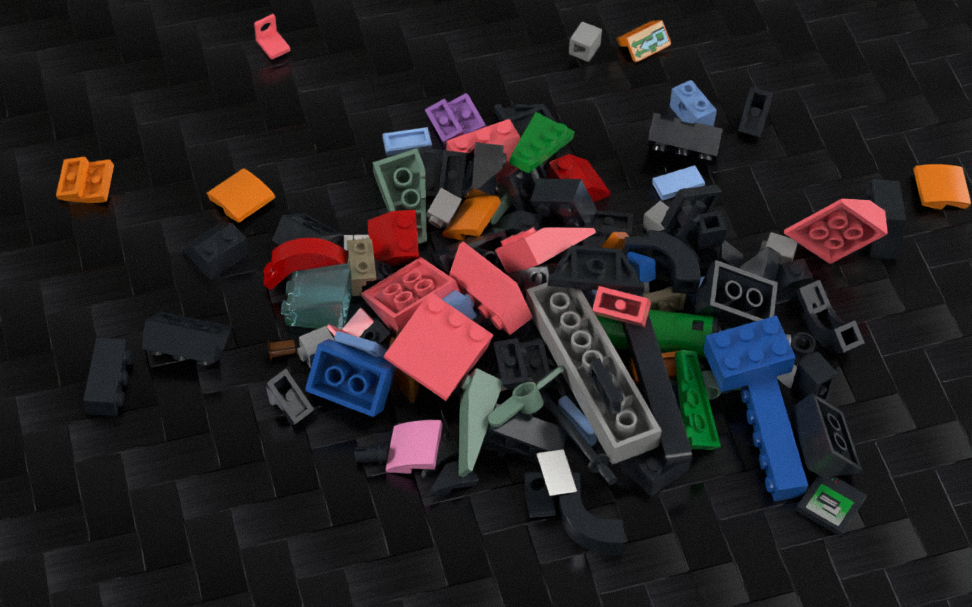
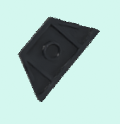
[494,104,556,166]
[547,245,645,294]

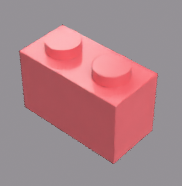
[592,286,651,327]

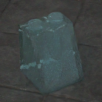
[281,264,352,330]

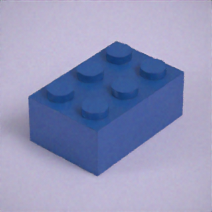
[703,316,796,392]
[305,339,396,417]

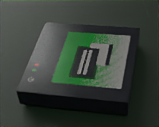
[796,475,867,537]

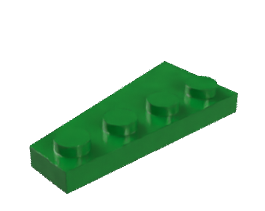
[509,112,575,174]
[674,350,721,450]

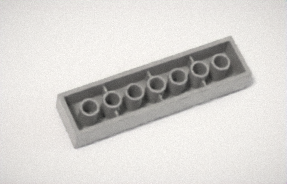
[526,282,661,464]

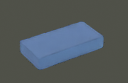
[334,331,388,359]

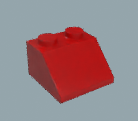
[548,154,611,202]
[368,210,419,266]

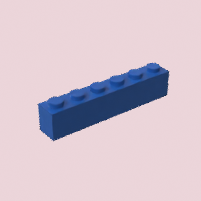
[740,377,808,501]

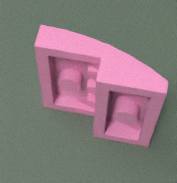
[386,420,443,473]

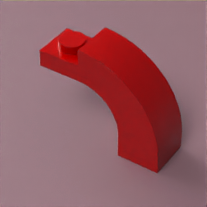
[263,238,348,290]

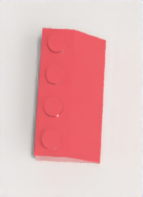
[449,242,533,335]

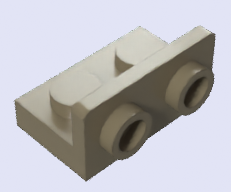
[347,239,376,297]
[643,286,686,312]

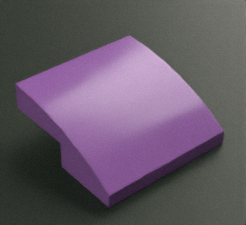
[425,93,486,144]

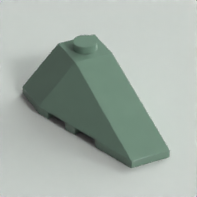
[373,148,427,245]
[459,369,503,478]

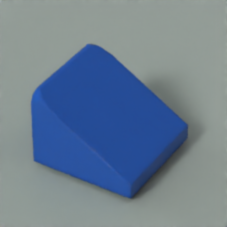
[627,252,656,283]

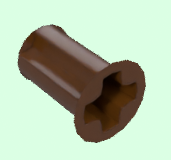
[268,340,296,360]

